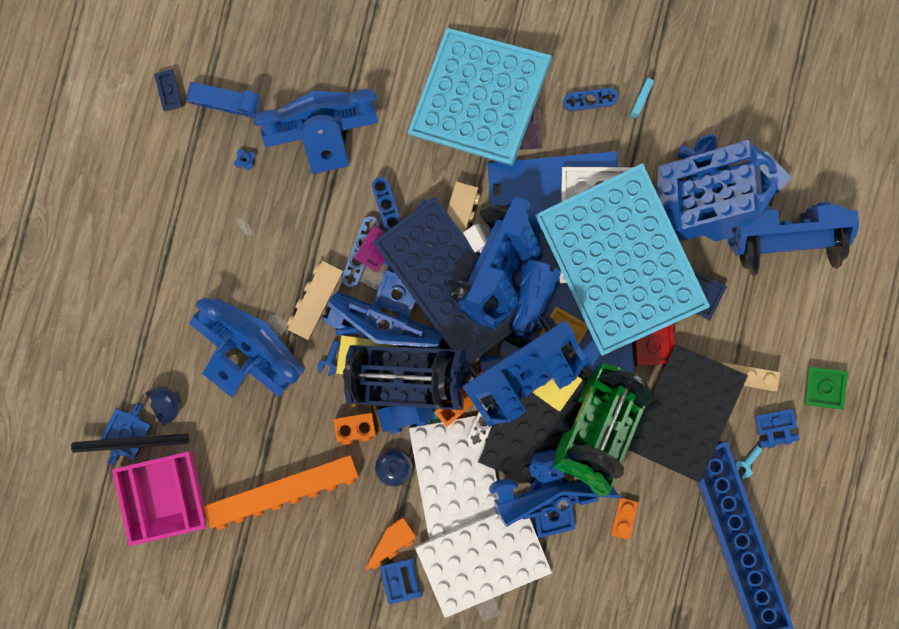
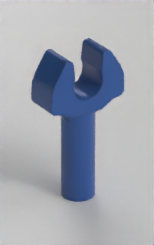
[335,326,367,338]
[318,341,340,377]

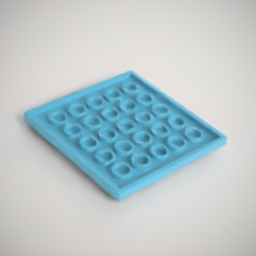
[408,28,553,166]

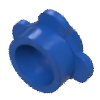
[234,149,255,170]

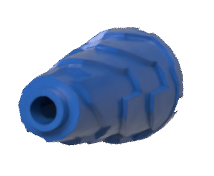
[513,260,561,339]

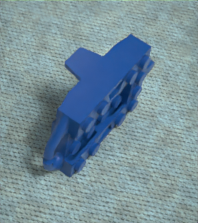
[657,140,778,242]

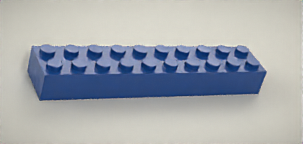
[697,441,794,629]

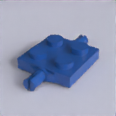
[100,403,152,466]

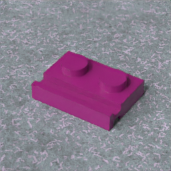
[353,225,386,273]

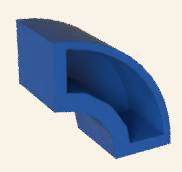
[377,406,435,434]

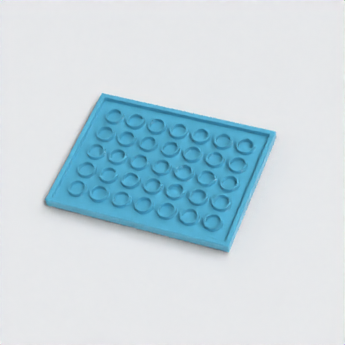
[535,163,710,356]

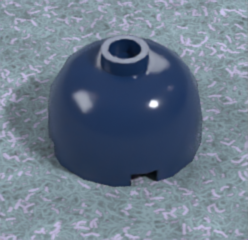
[145,386,182,426]
[375,448,413,487]

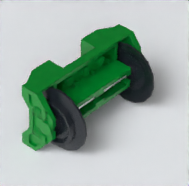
[553,363,654,497]

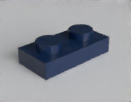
[154,69,183,112]

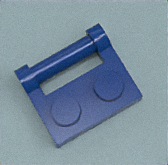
[380,557,423,605]

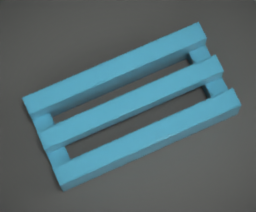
[629,78,654,118]

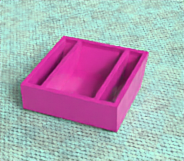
[112,450,206,546]

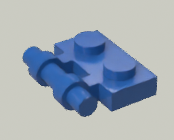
[754,409,799,448]

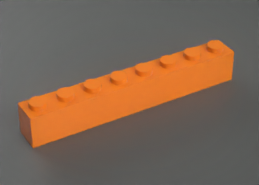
[203,454,359,530]

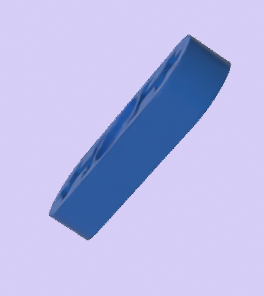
[563,88,618,112]

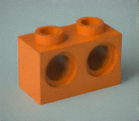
[333,413,376,445]

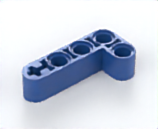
[186,82,262,118]

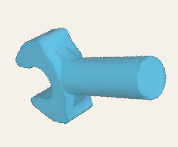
[735,446,763,479]

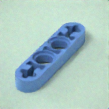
[342,216,379,288]

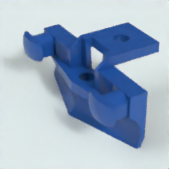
[322,269,442,349]
[189,298,304,398]

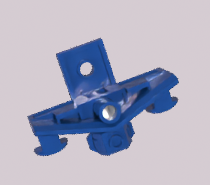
[489,450,622,538]

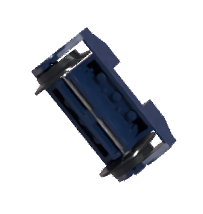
[343,345,466,410]

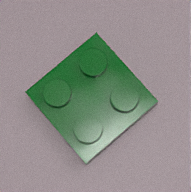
[804,367,848,410]

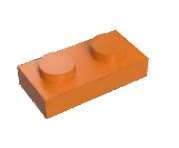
[610,498,639,540]

